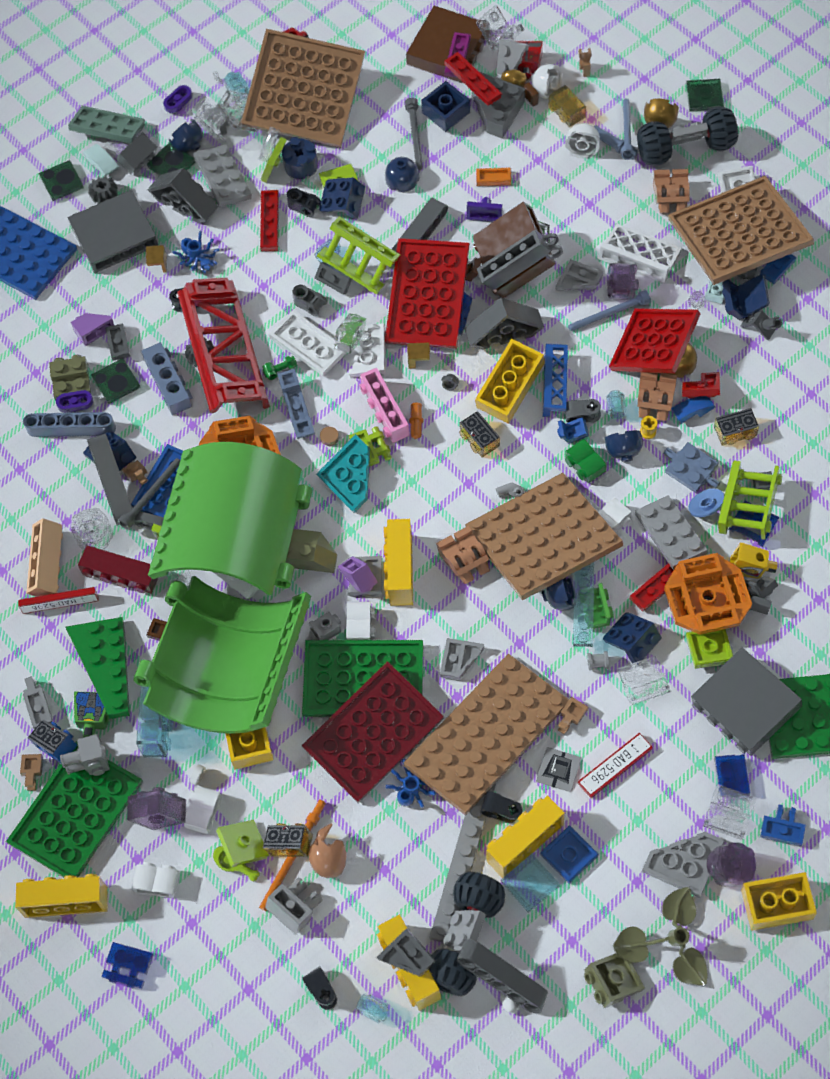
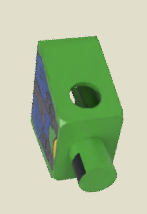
[74,691,110,738]

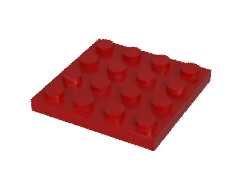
[609,308,701,374]

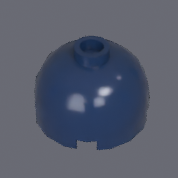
[169,119,203,153]
[385,157,419,192]
[605,430,643,462]
[542,577,576,611]

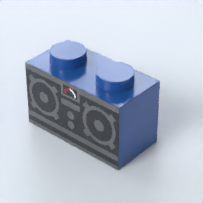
[28,720,77,764]

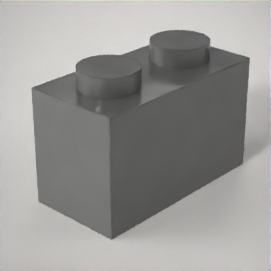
[116,132,157,174]

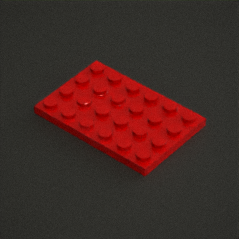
[385,238,470,349]

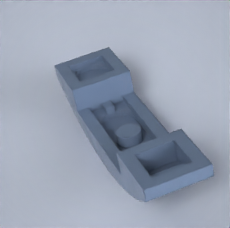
[277,369,315,439]

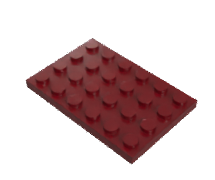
[301,661,444,803]

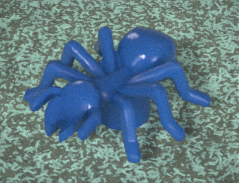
[172,231,220,274]
[386,759,436,808]

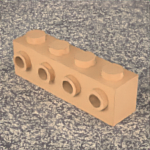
[26,518,63,597]

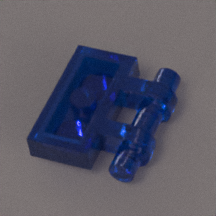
[102,942,154,989]

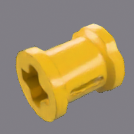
[640,416,658,439]

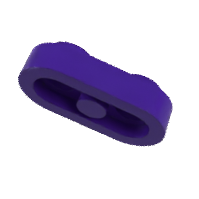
[163,85,193,113]
[56,390,93,413]

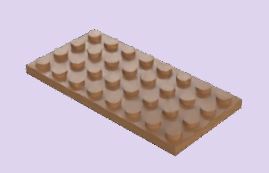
[403,654,569,816]

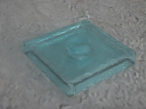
[501,854,560,913]

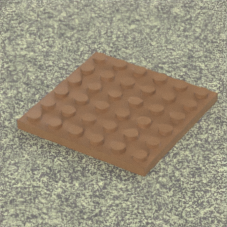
[241,29,365,148]
[668,176,814,285]
[465,472,623,601]

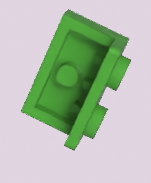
[578,583,614,630]

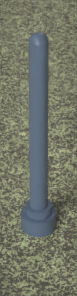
[621,98,635,160]
[568,290,651,331]

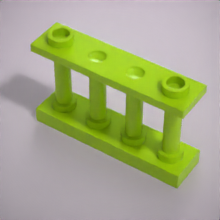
[317,216,400,294]
[718,460,782,540]

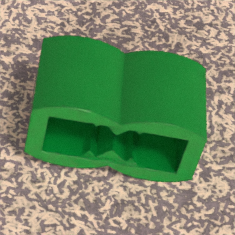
[565,439,607,483]

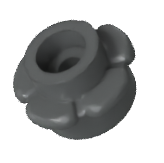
[441,374,459,391]

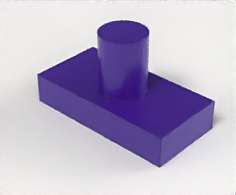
[466,197,503,222]

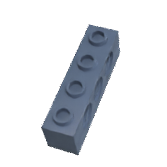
[141,342,193,416]

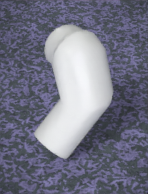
[500,994,519,1014]

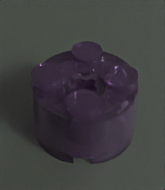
[607,263,639,300]
[707,842,756,887]

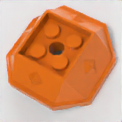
[199,416,281,455]
[664,553,752,635]

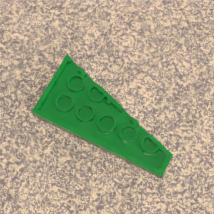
[65,617,130,719]

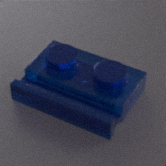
[714,754,750,798]

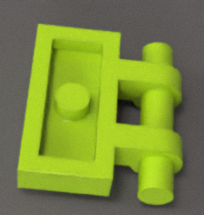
[349,426,392,467]

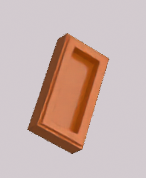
[476,168,511,186]

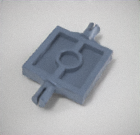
[663,442,721,493]

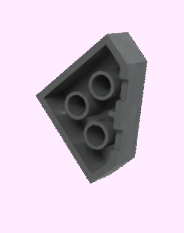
[472,71,525,139]
[147,168,218,223]
[464,298,544,350]

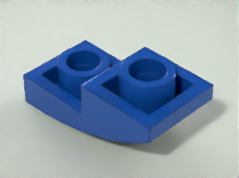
[671,396,716,424]

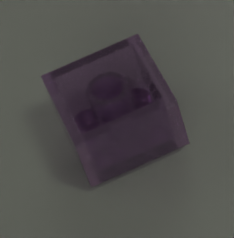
[127,787,186,830]

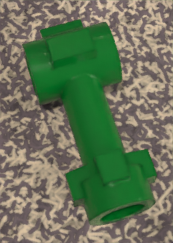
[262,356,297,380]

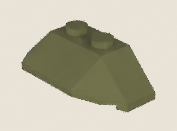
[286,529,337,573]

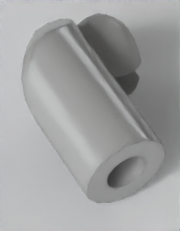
[496,482,524,497]

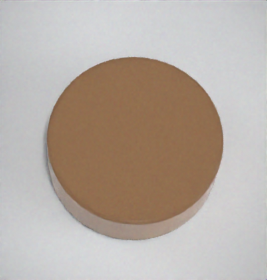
[320,427,339,446]

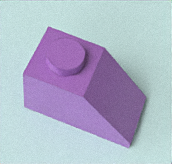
[71,313,114,346]
[338,556,378,593]

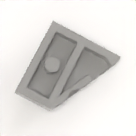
[440,638,484,680]

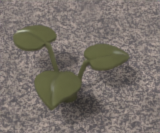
[613,887,707,986]

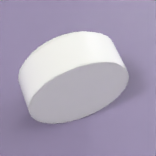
[189,764,206,785]

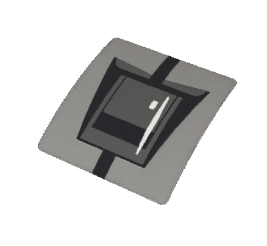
[536,747,581,792]

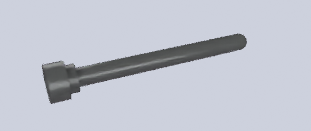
[404,98,423,170]
[117,458,180,530]

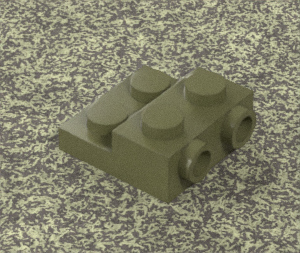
[49,355,91,400]
[584,953,645,1008]

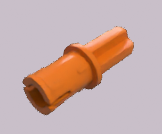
[409,403,424,439]

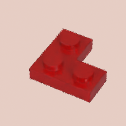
[682,372,720,398]

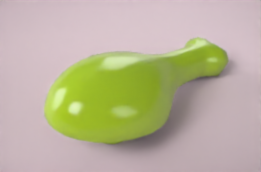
[213,846,260,882]

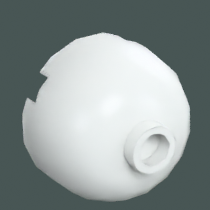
[531,64,563,100]
[565,123,600,158]

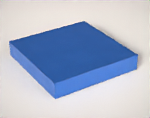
[540,825,599,884]

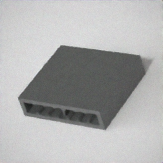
[67,190,159,274]
[691,647,802,756]

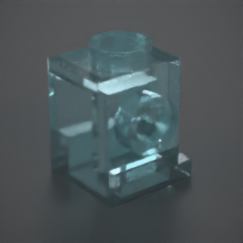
[224,72,249,100]

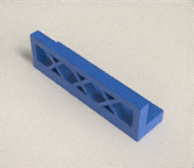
[542,344,568,417]

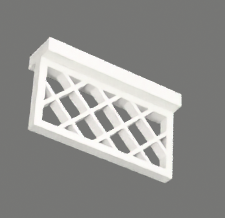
[599,223,682,284]

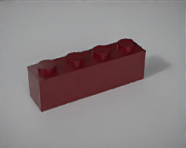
[78,545,158,594]

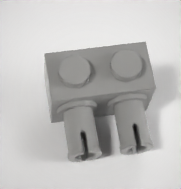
[60,734,110,776]
[265,878,322,935]

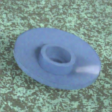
[688,489,725,517]

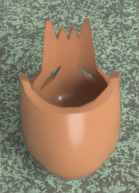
[309,823,346,878]

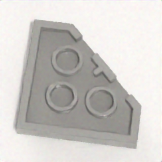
[642,832,724,898]

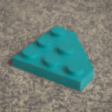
[316,434,370,513]

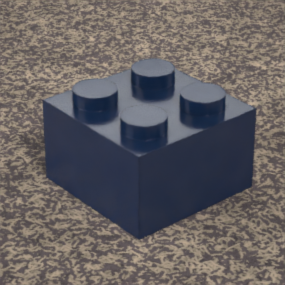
[421,81,470,132]

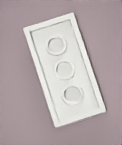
[269,310,347,377]

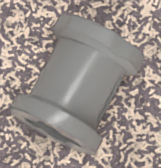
[587,651,609,670]

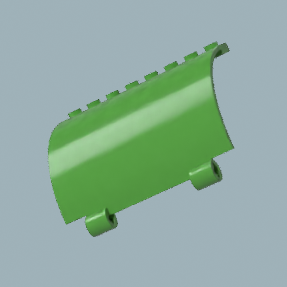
[148,442,313,596]
[133,576,312,734]

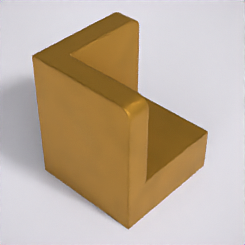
[146,245,167,272]
[407,343,430,369]

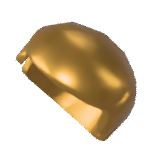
[501,69,527,87]

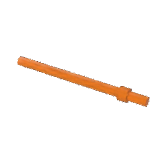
[259,799,326,912]

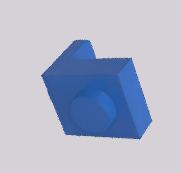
[557,417,589,444]

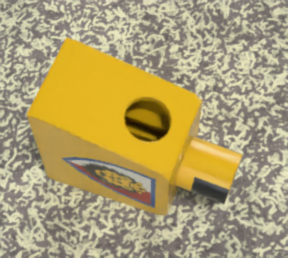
[730,542,778,579]

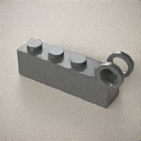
[477,230,563,290]

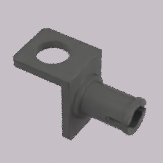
[741,310,782,340]

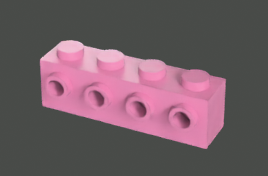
[359,368,410,443]

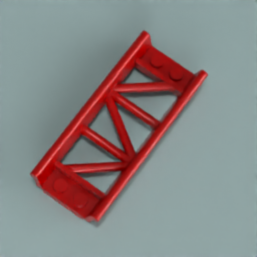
[177,277,270,413]

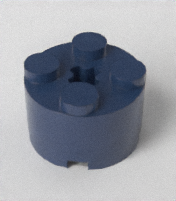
[282,137,318,179]

